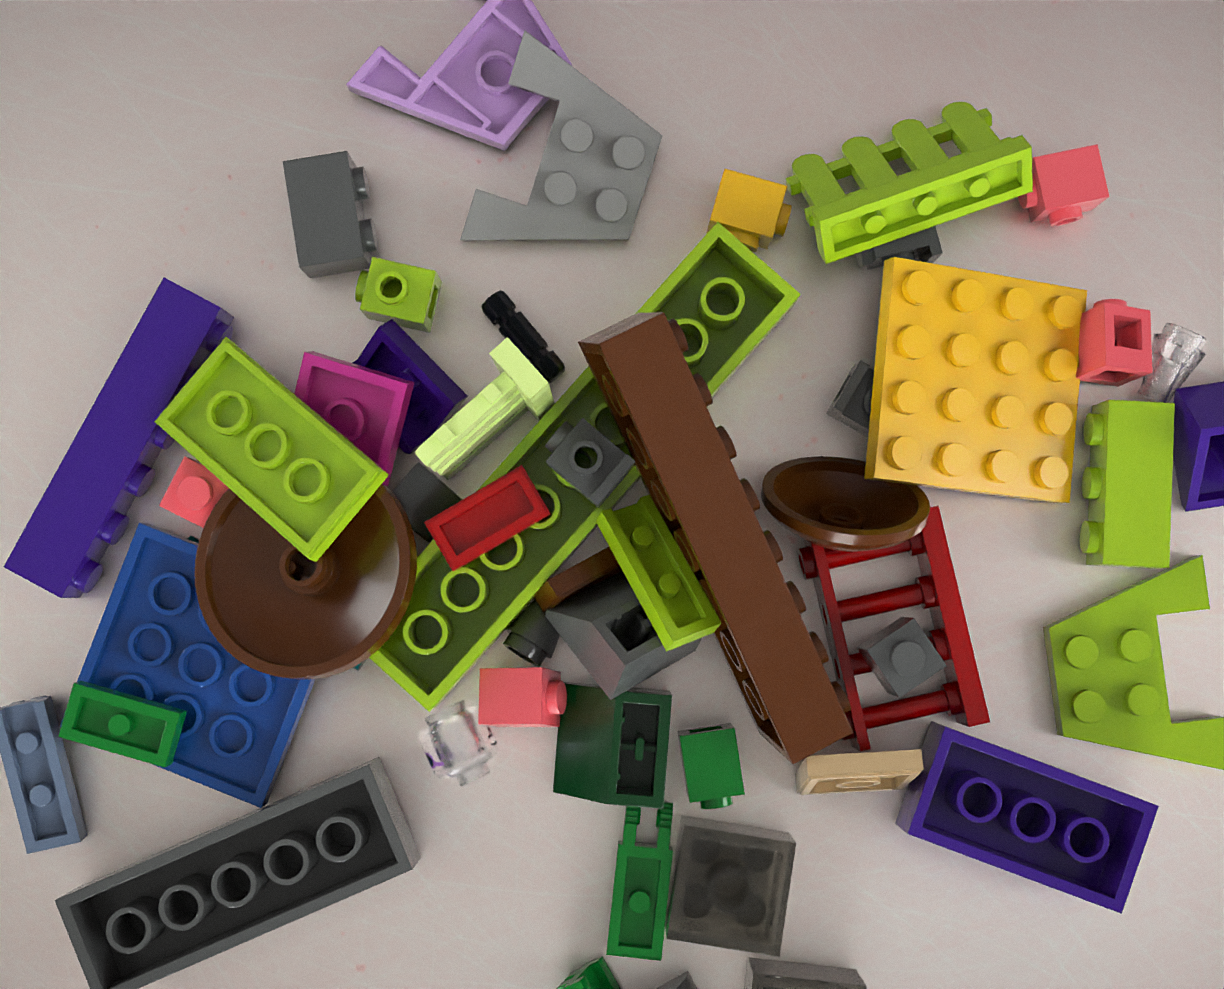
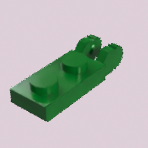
[606,802,673,961]

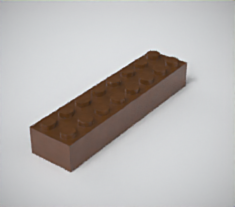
[578,312,853,764]

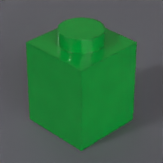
[677,723,745,809]

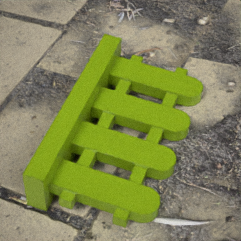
[786,102,1033,264]

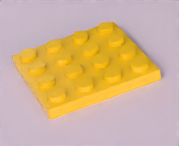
[864,257,1087,503]

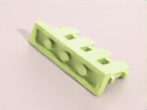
[415,337,555,480]

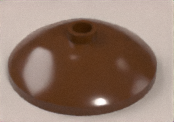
[761,456,930,552]

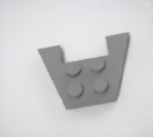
[460,30,663,240]

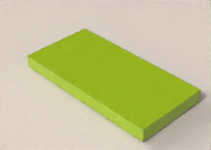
[154,337,389,562]

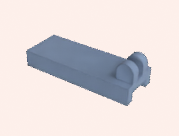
[0,695,87,854]

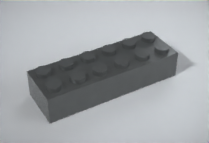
[55,757,421,989]

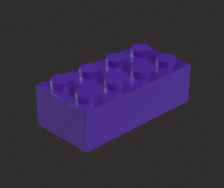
[895,721,1159,914]

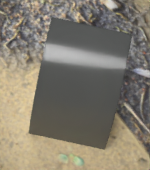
[392,462,463,543]

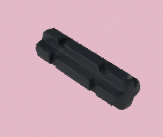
[481,290,565,383]

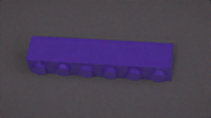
[3,277,234,598]

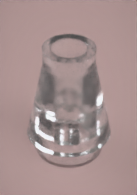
[1137,323,1207,403]

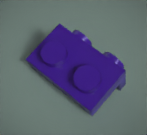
[352,319,468,454]

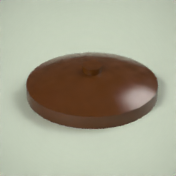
[195,483,417,680]

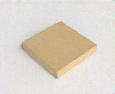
[795,749,924,795]

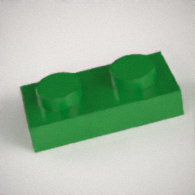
[58,681,187,768]

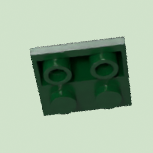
[553,682,672,809]

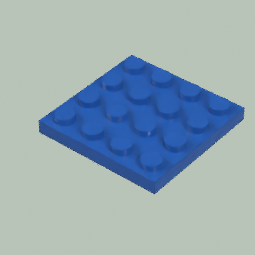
[59,523,316,808]

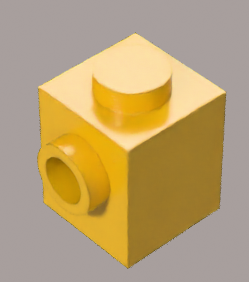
[706,168,792,252]

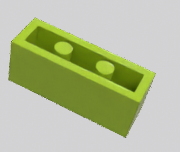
[1079,400,1175,569]

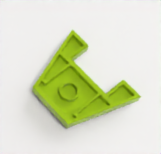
[1043,555,1224,770]

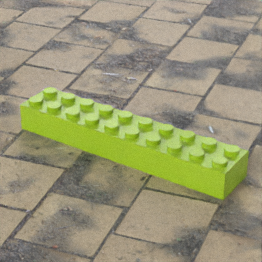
[369,222,801,712]

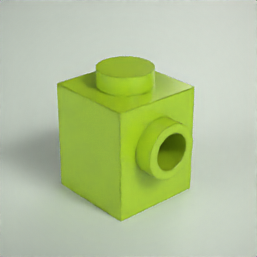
[355,257,442,333]

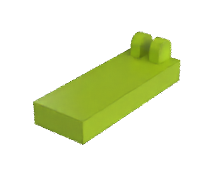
[596,495,721,652]

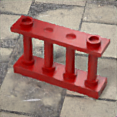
[798,505,990,752]

